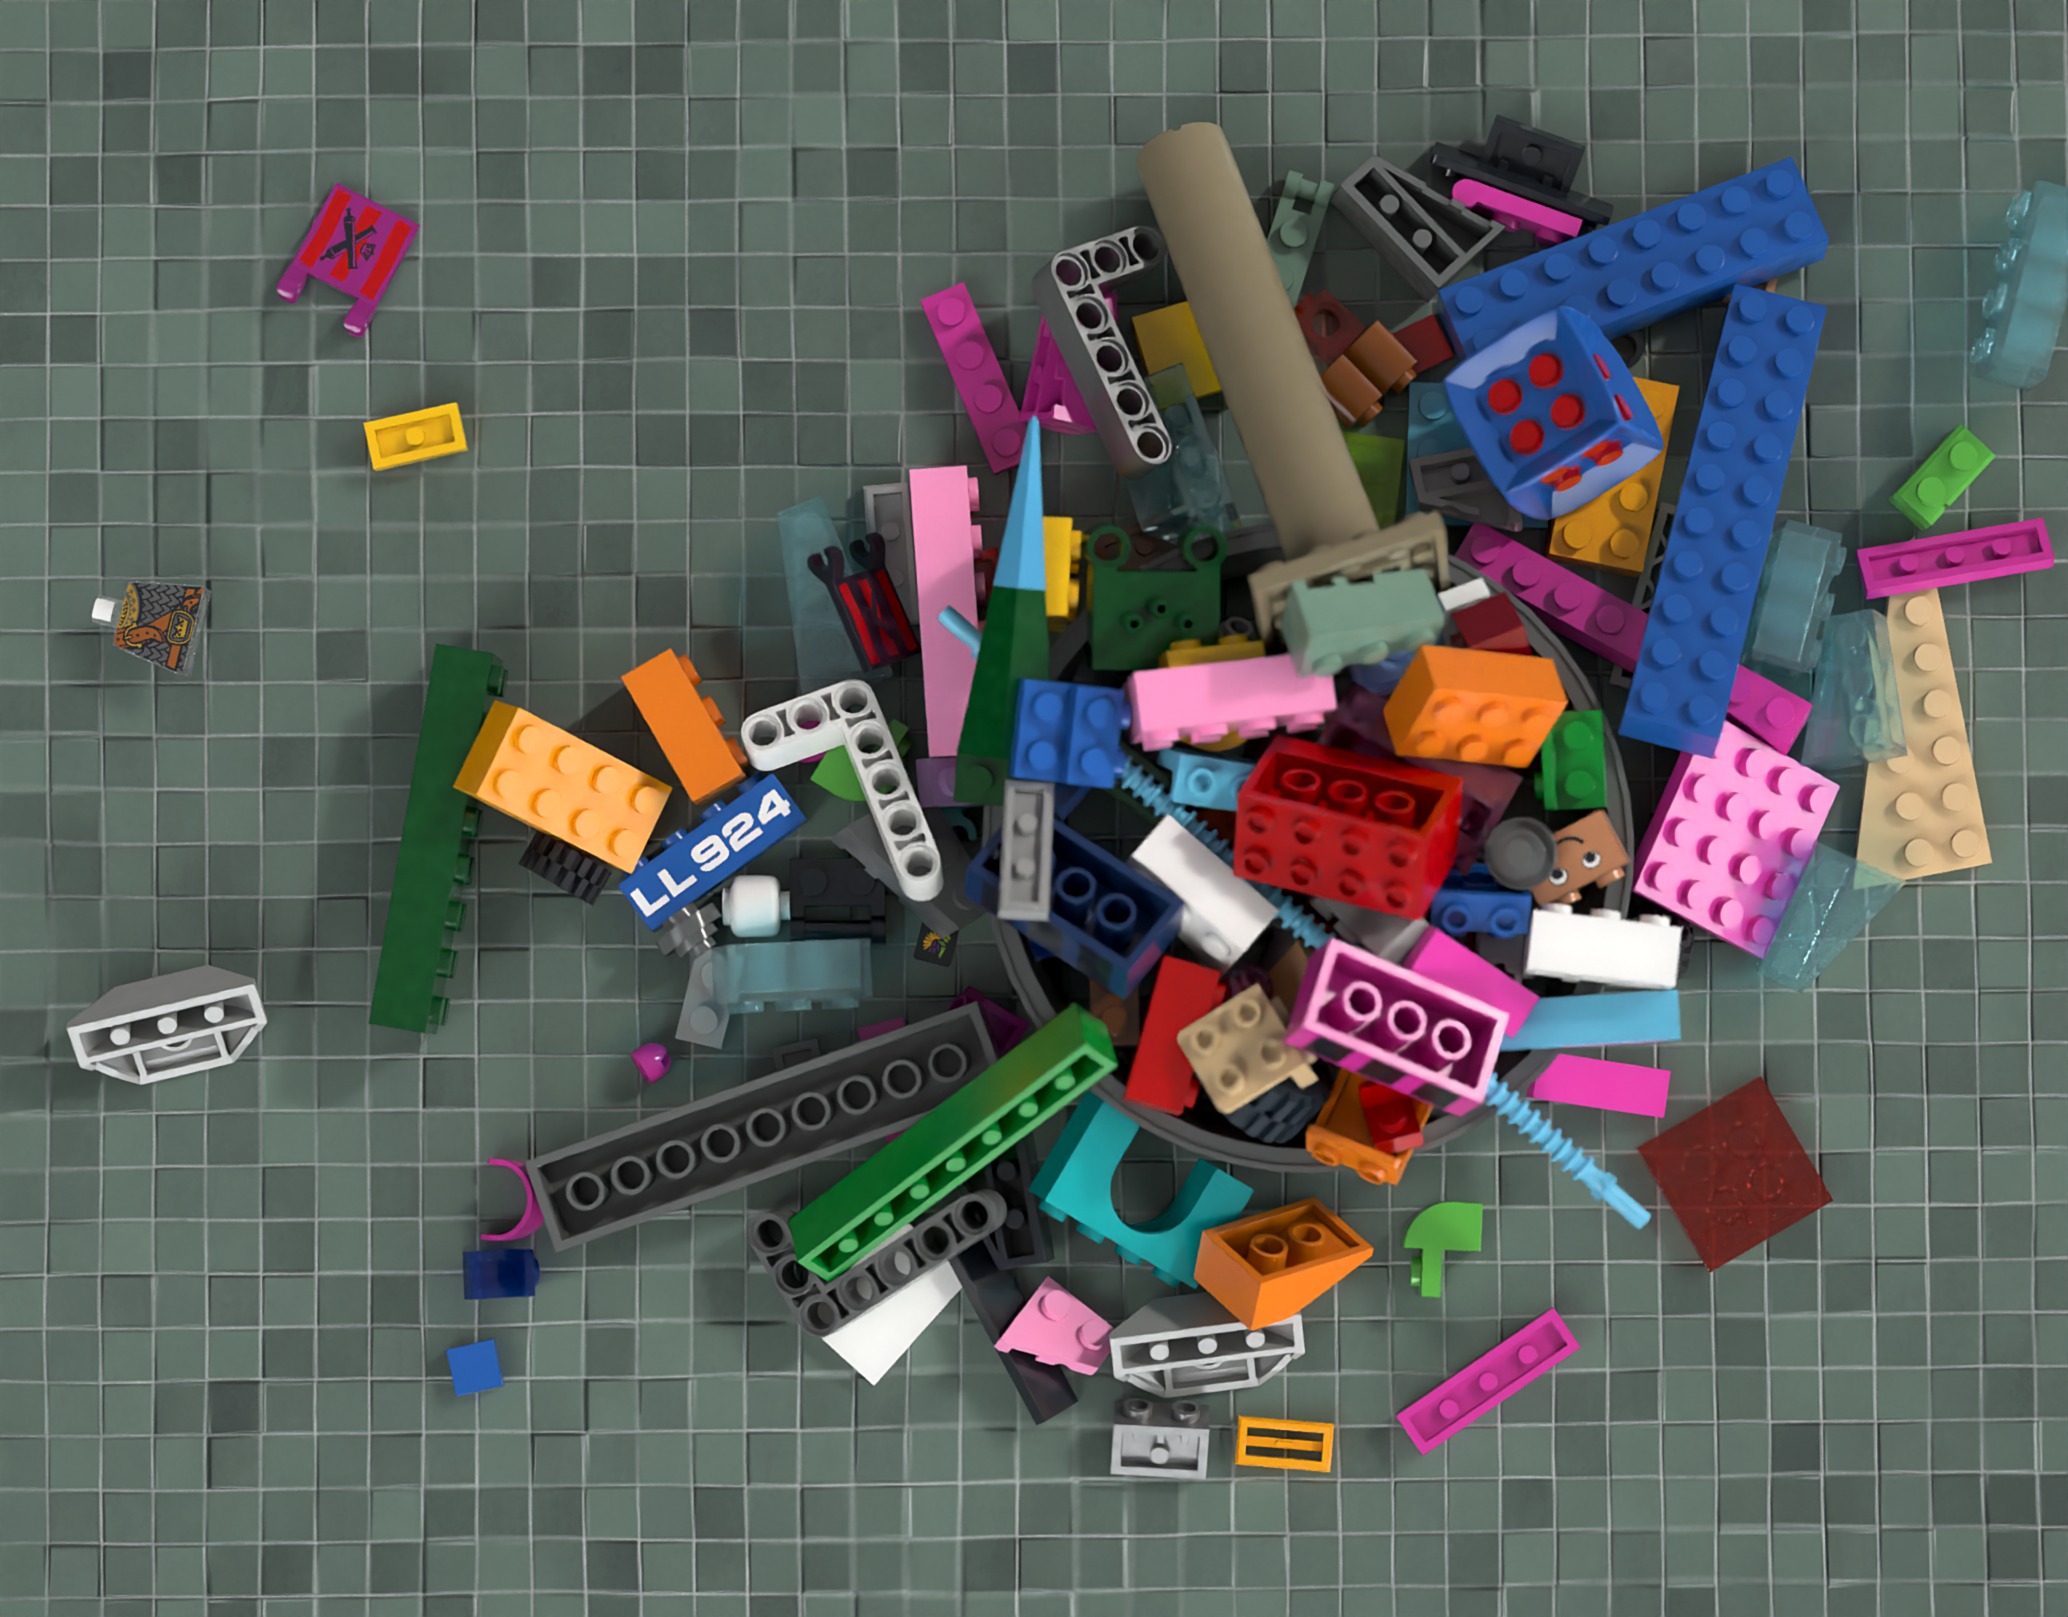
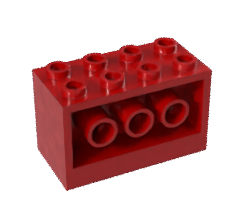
[1233,734,1463,921]

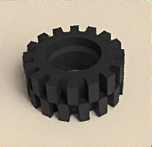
[518,830,612,906]

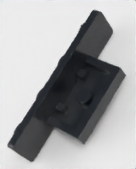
[1430,114,1613,227]

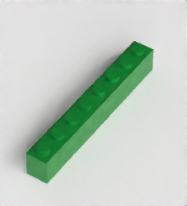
[788,1003,1118,1282]

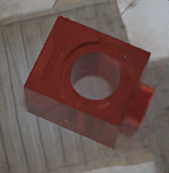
[1294,289,1367,367]

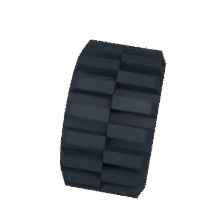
[1204,1056,1333,1143]

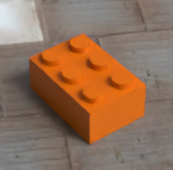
[1383,644,1568,768]
[621,648,750,807]

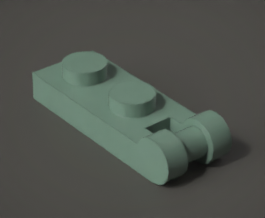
[1267,170,1335,309]

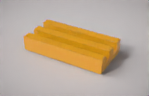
[1234,1415,1334,1472]

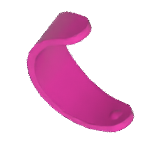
[480,1158,544,1241]

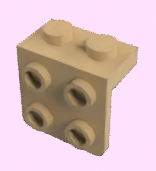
[1177,983,1318,1113]

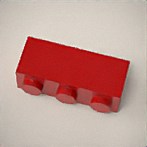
[1122,955,1226,1116]

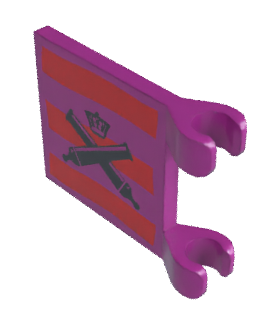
[277,183,420,338]

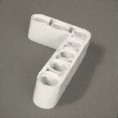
[741,679,944,901]

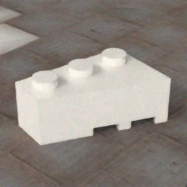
[1125,814,1279,979]
[1522,903,1681,990]

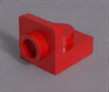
[1358,1079,1424,1154]

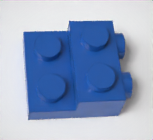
[1008,678,1131,788]
[1428,862,1531,939]

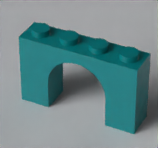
[1028,1090,1254,1289]

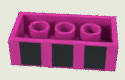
[1283,938,1509,1117]

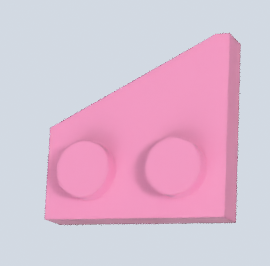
[994,1276,1115,1375]

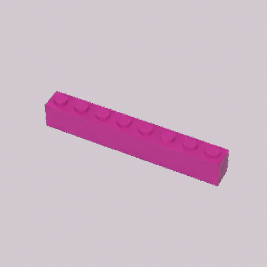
[1454,523,1813,757]

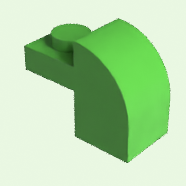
[810,718,913,804]
[1401,1201,1483,1298]

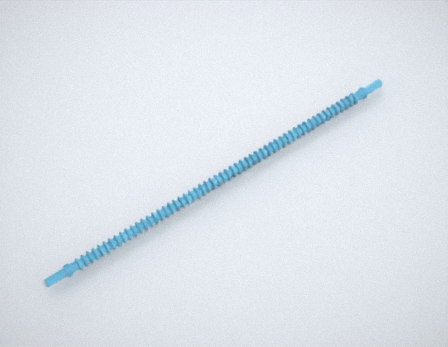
[937,605,1651,1230]

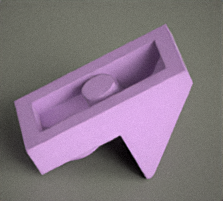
[916,757,985,808]

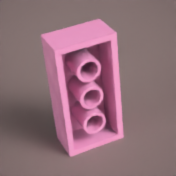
[1122,654,1337,750]

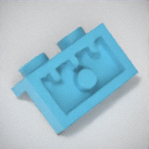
[1157,747,1259,812]

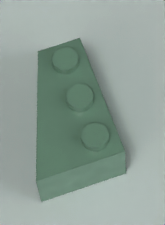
[1280,568,1445,678]

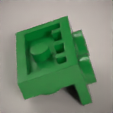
[1535,710,1608,810]

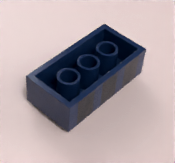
[965,818,1185,1000]

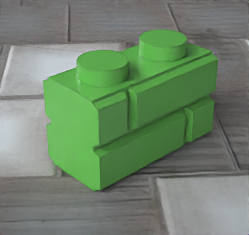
[1888,424,1995,531]

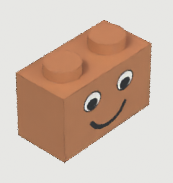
[1530,810,1631,907]

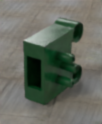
[1081,522,1228,670]

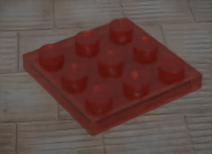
[1636,1076,1833,1272]

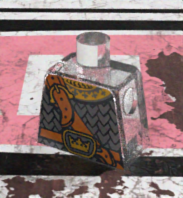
[92,581,212,679]

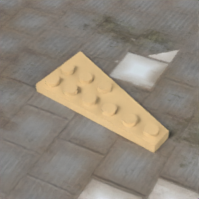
[1850,588,1992,890]

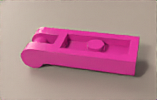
[1448,179,1583,247]

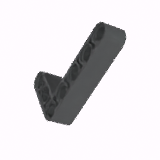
[1031,225,1172,480]
[748,1189,1007,1337]

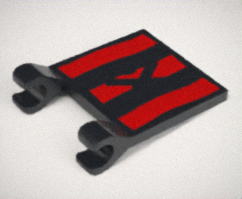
[807,532,922,673]

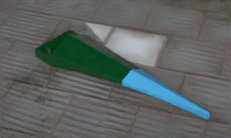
[953,416,1054,807]

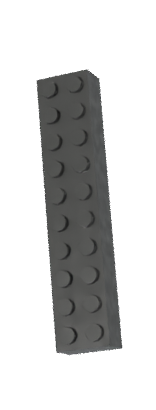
[524,1000,1002,1253]

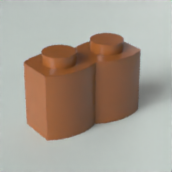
[1320,320,1419,428]

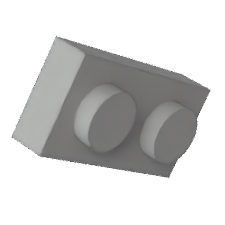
[675,949,745,1050]

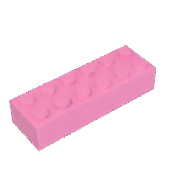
[909,466,986,758]

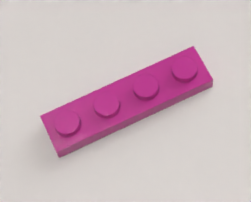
[920,282,1027,476]
[1855,518,2055,600]
[1395,1307,1581,1456]

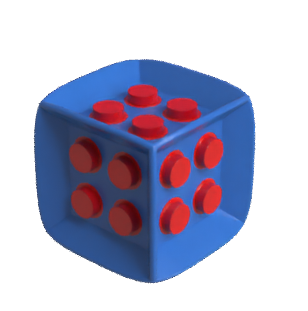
[1443,305,1664,521]

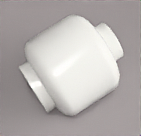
[722,875,790,937]

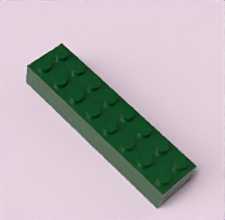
[368,643,508,1034]

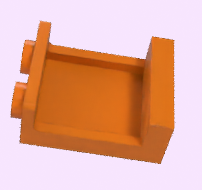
[1306,1067,1433,1186]

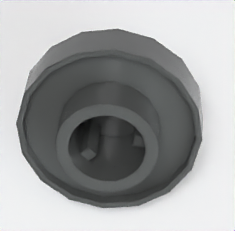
[1485,817,1558,889]
[655,902,722,960]

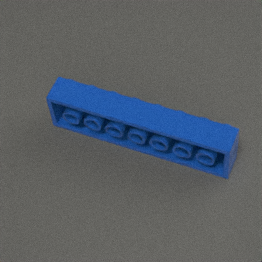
[1437,157,1829,363]

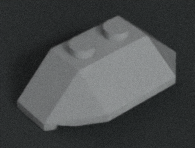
[67,965,267,1085]
[1109,1292,1305,1398]

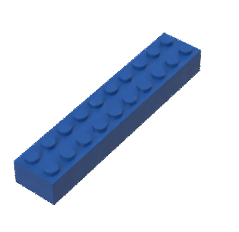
[1618,283,1827,759]

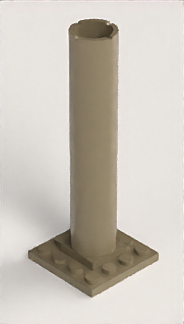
[1136,122,1450,657]

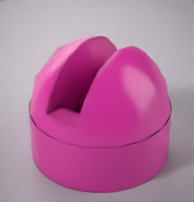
[630,1042,672,1085]

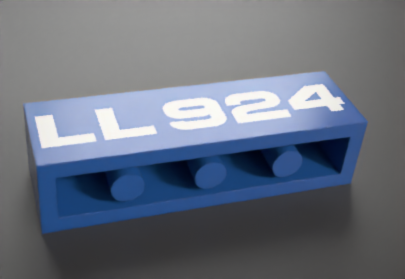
[618,772,808,933]

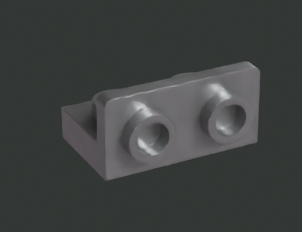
[1110,1398,1210,1479]

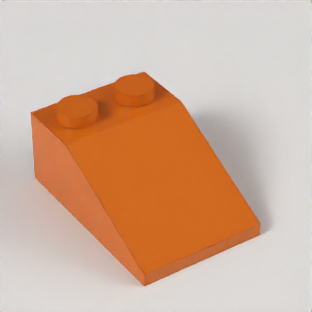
[1193,1197,1374,1331]

